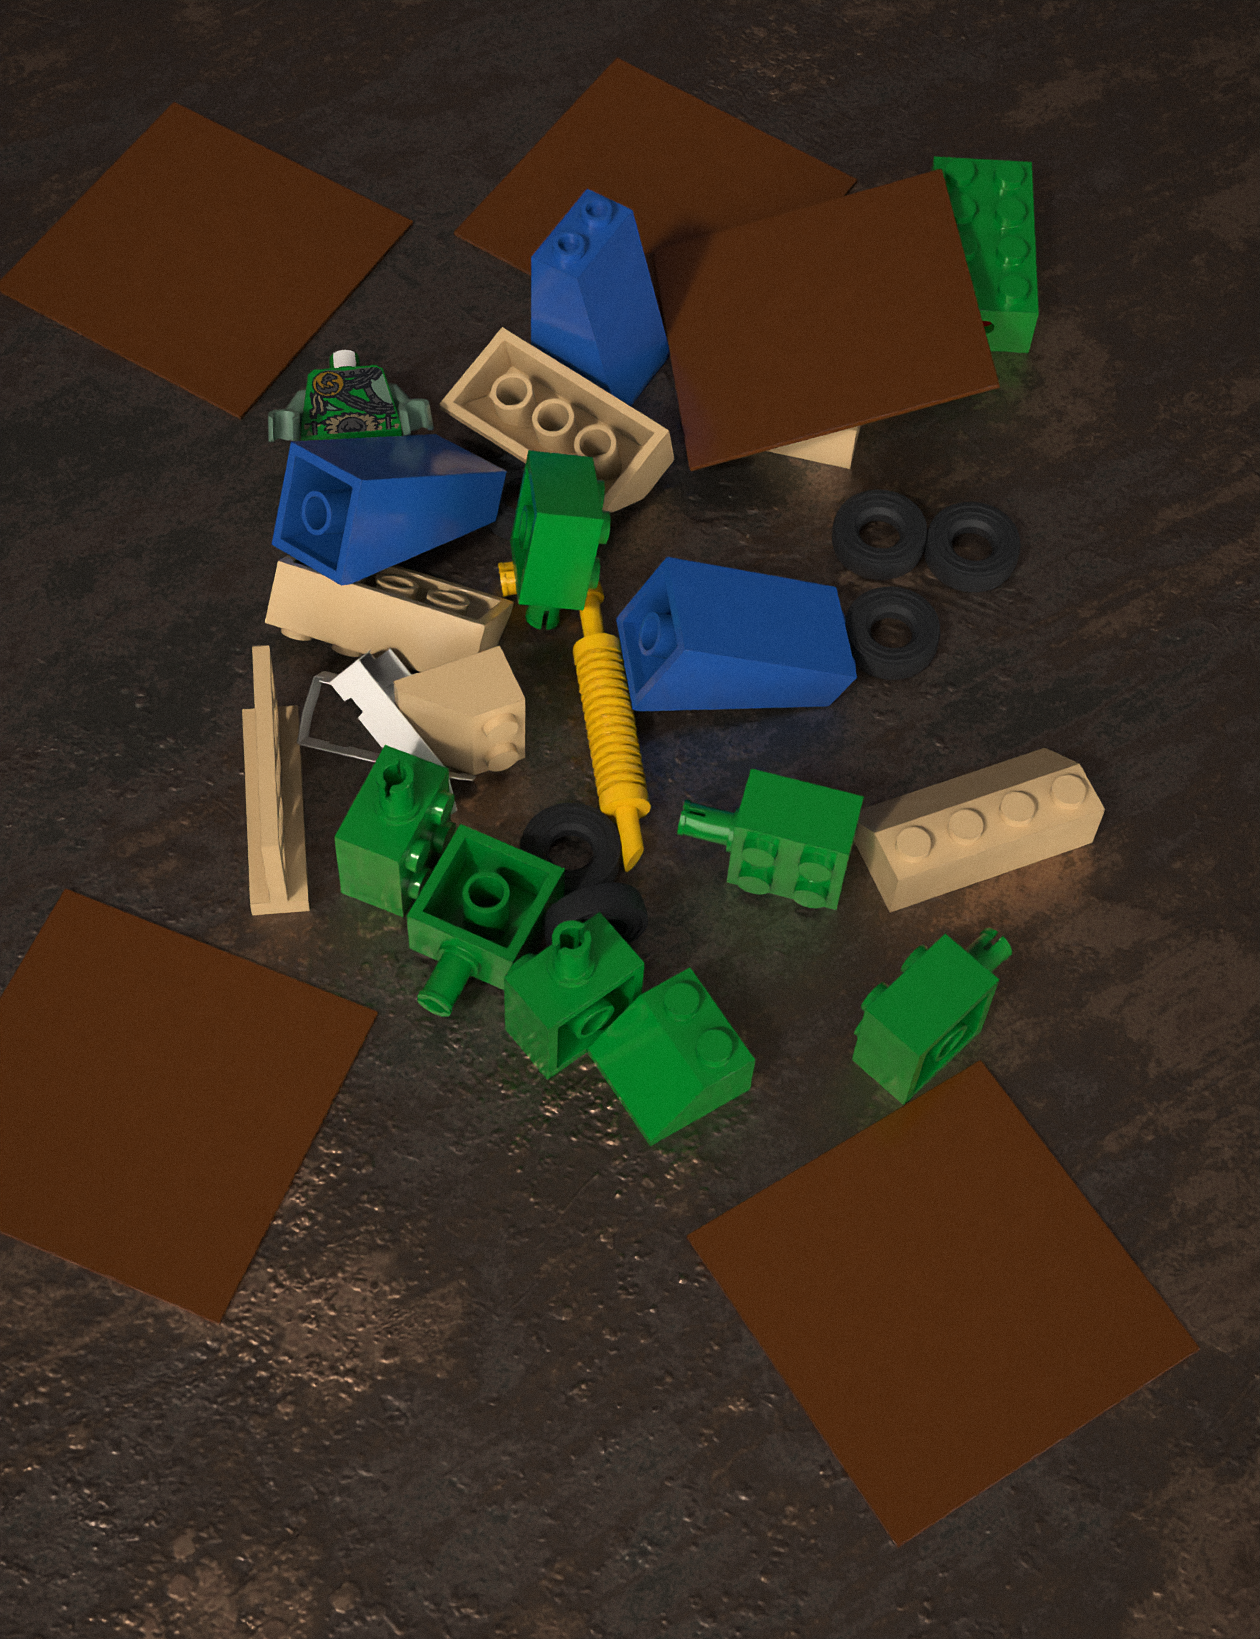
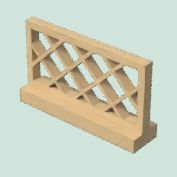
[242,645,310,915]

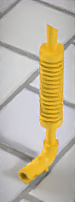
[498,561,651,872]

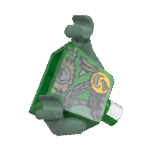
[268,350,434,442]

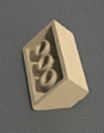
[439,327,675,513]
[265,555,514,673]
[854,748,1105,912]

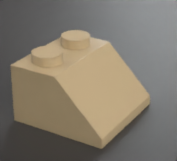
[393,646,525,775]

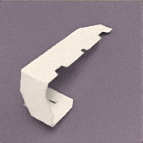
[330,648,457,815]
[297,671,476,781]

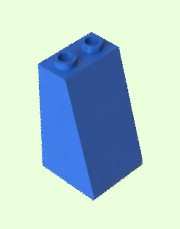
[531,189,670,406]
[271,434,507,585]
[616,557,857,711]

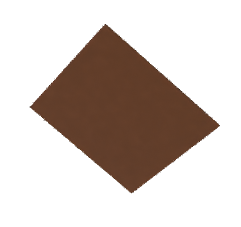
[454,58,858,341]
[0,102,413,420]
[653,168,1000,471]
[0,888,378,1325]
[686,1060,1200,1548]

